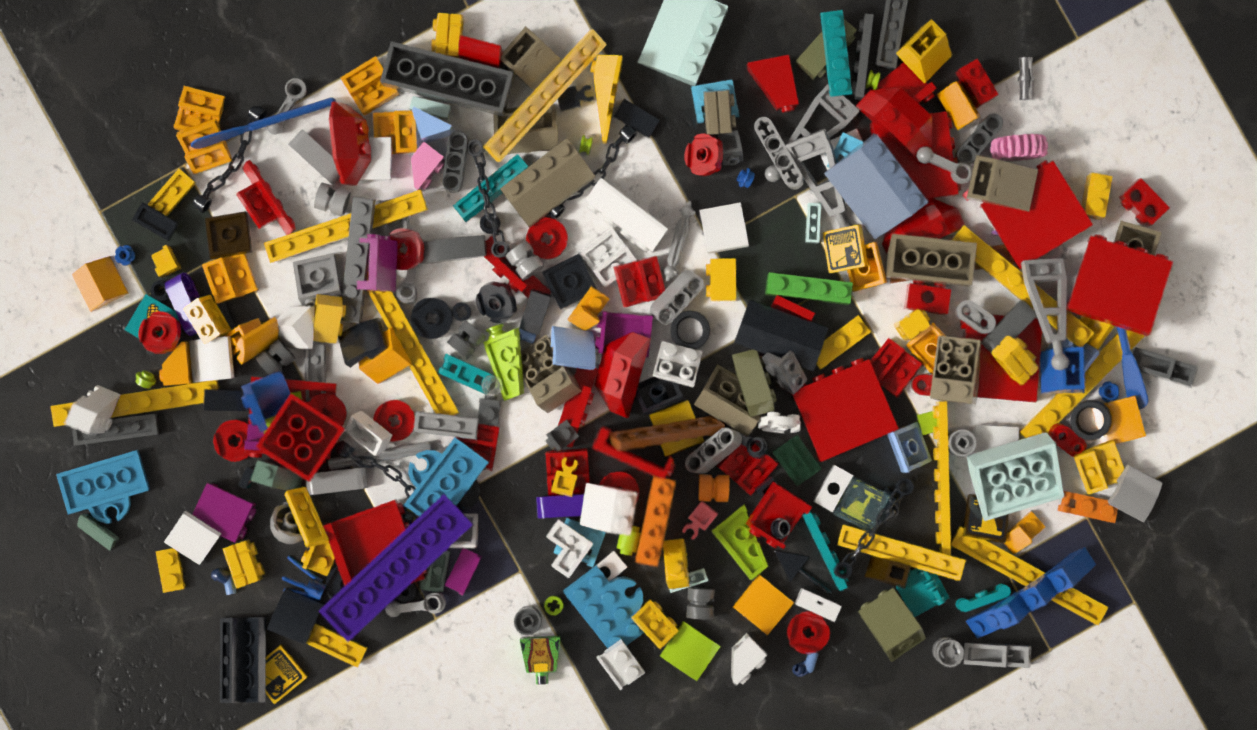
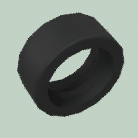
[670,310,710,350]
[1070,400,1112,440]

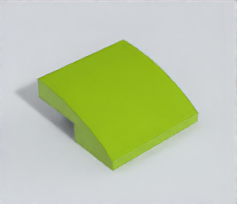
[660,621,721,681]

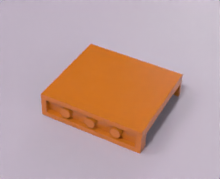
[636,476,675,566]

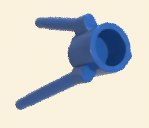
[282,556,326,600]

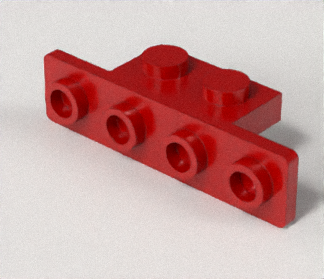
[236,160,296,235]
[484,236,551,298]
[558,368,598,448]

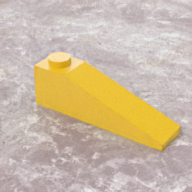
[590,55,622,144]

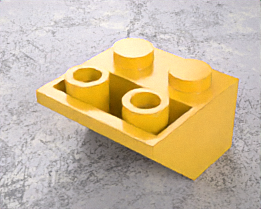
[896,19,952,84]

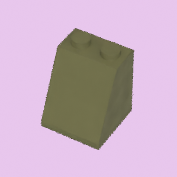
[858,588,926,662]

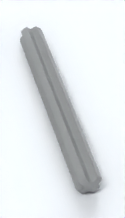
[328,442,432,470]

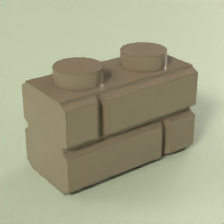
[703,89,736,134]

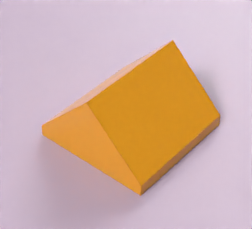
[937,81,981,130]
[847,242,887,292]
[72,256,128,312]
[906,322,945,375]
[359,328,412,384]

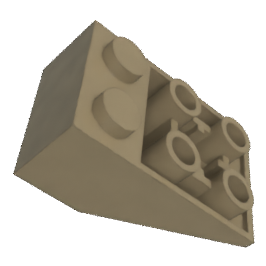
[500,26,562,92]
[966,155,1038,211]
[521,334,582,413]
[930,335,981,405]

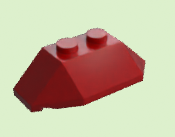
[856,88,932,163]
[329,101,371,186]
[882,198,966,254]
[594,332,651,418]

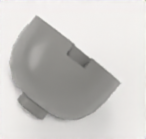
[270,502,303,544]

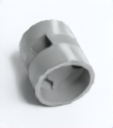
[314,182,351,216]
[505,241,544,281]
[948,429,976,457]
[932,637,964,667]

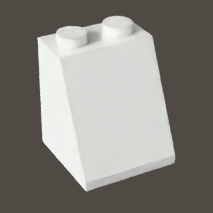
[580,483,637,535]

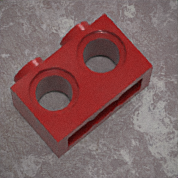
[1118,178,1170,227]

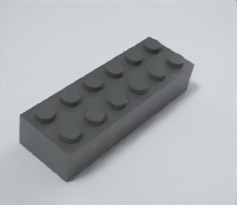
[380,41,515,117]

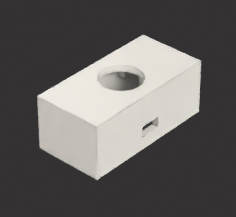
[344,411,392,456]
[813,465,853,512]
[594,550,627,581]
[795,588,841,622]

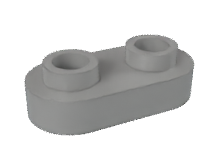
[956,300,996,334]

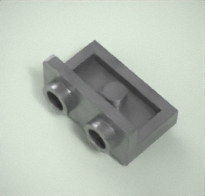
[762,351,807,394]

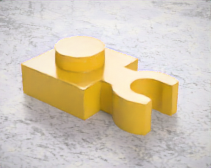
[551,457,578,497]

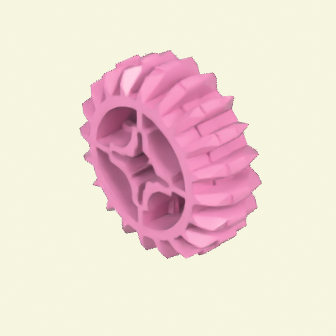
[990,134,1048,162]

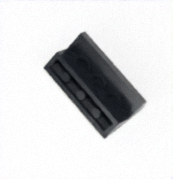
[734,299,828,371]
[220,617,266,703]

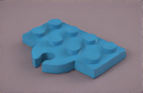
[404,437,489,516]
[56,450,150,523]
[563,565,644,648]

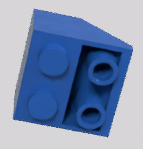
[1040,347,1085,394]

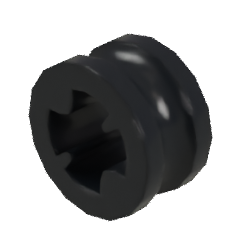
[452,302,472,321]

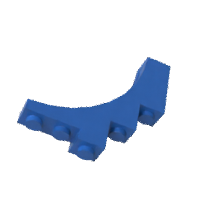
[966,547,1096,639]

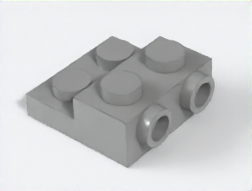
[293,253,342,306]

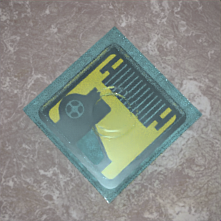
[833,477,890,531]

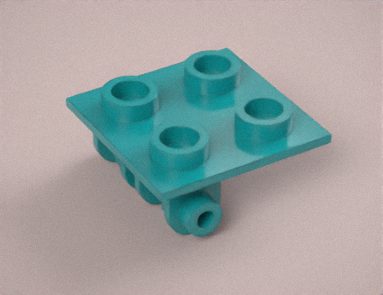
[896,568,950,617]

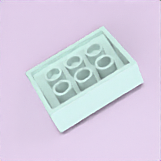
[638,0,728,86]
[967,432,1064,521]

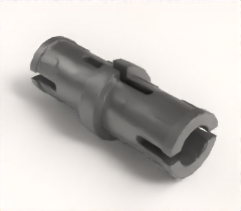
[1018,57,1034,100]

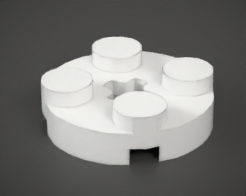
[758,412,801,433]

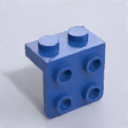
[241,372,291,432]

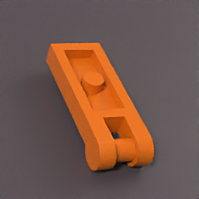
[1057,491,1118,523]

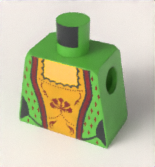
[520,636,560,685]

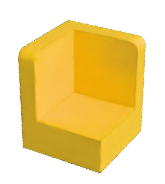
[151,245,181,278]

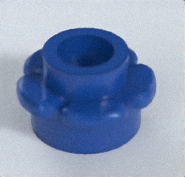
[737,168,755,188]
[114,245,135,266]
[1099,381,1119,402]

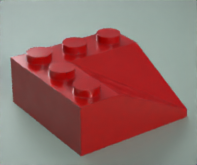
[256,393,346,482]

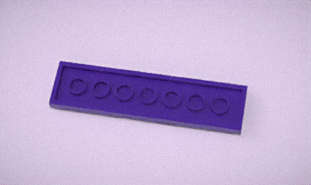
[319,494,473,642]

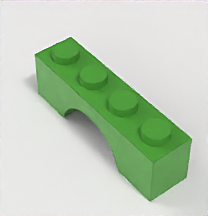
[765,273,853,305]

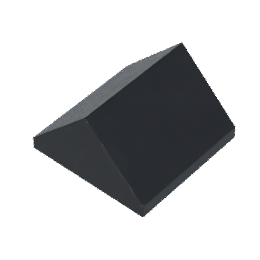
[636,377,684,415]

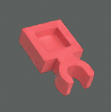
[682,501,718,540]

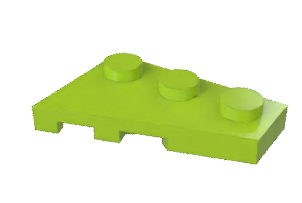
[483,328,524,401]
[712,504,768,580]

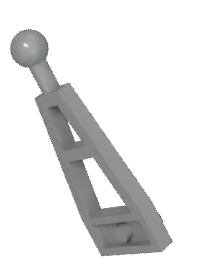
[765,84,859,182]
[786,129,852,229]
[1021,258,1069,370]

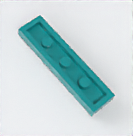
[820,10,852,97]
[453,154,528,222]
[802,511,849,591]

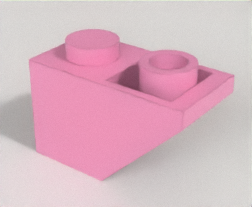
[411,142,445,190]

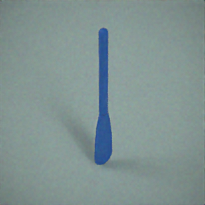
[191,97,336,149]
[1117,327,1148,409]

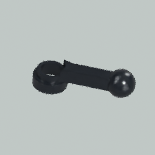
[722,422,769,459]

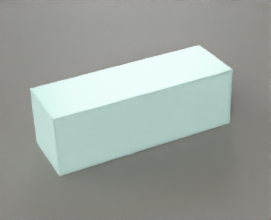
[409,96,452,120]
[805,203,821,244]
[670,568,708,593]

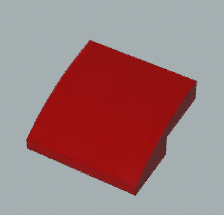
[458,35,503,69]
[613,256,665,307]
[870,338,923,398]
[455,424,500,471]
[717,435,778,495]
[545,448,590,496]

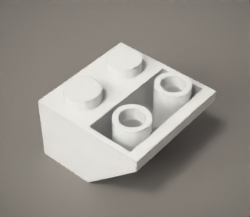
[653,341,702,387]
[731,633,767,685]

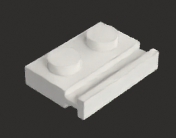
[596,639,645,690]

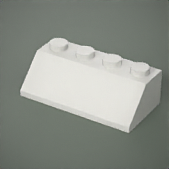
[586,178,668,253]

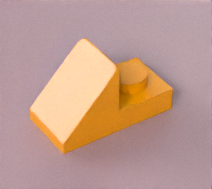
[567,286,609,331]
[1003,511,1045,554]

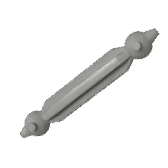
[662,201,695,282]

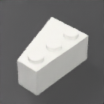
[65,385,120,434]

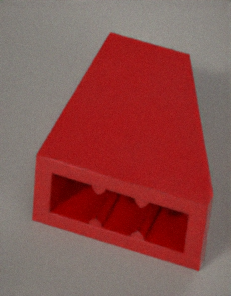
[747,55,799,113]

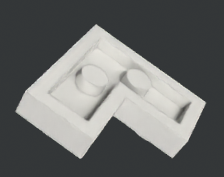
[546,519,593,578]

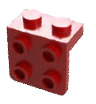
[877,62,936,104]

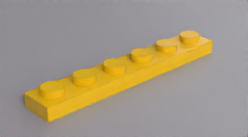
[837,524,966,581]

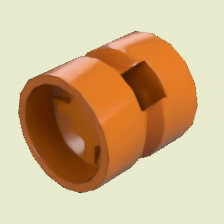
[698,474,729,502]

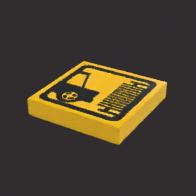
[822,225,868,273]
[265,644,308,704]

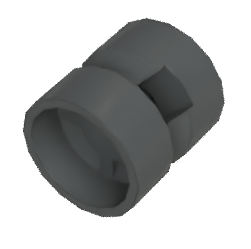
[447,320,486,359]
[256,339,296,375]
[686,587,715,619]
[514,606,542,636]

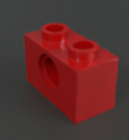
[956,58,999,109]
[904,281,952,315]

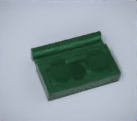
[772,435,821,486]

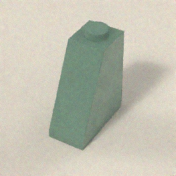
[251,460,304,490]

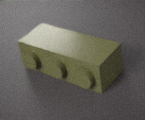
[795,19,857,80]
[732,349,776,417]

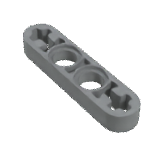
[754,117,804,190]

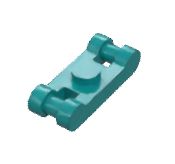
[437,354,495,395]
[955,584,1011,612]

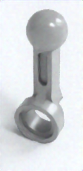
[267,78,306,135]
[917,147,973,184]
[396,265,418,304]
[385,592,446,617]

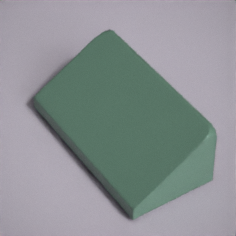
[77,514,119,550]
[418,550,450,592]

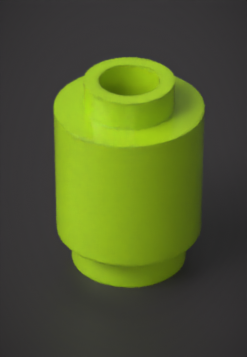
[617,526,641,556]

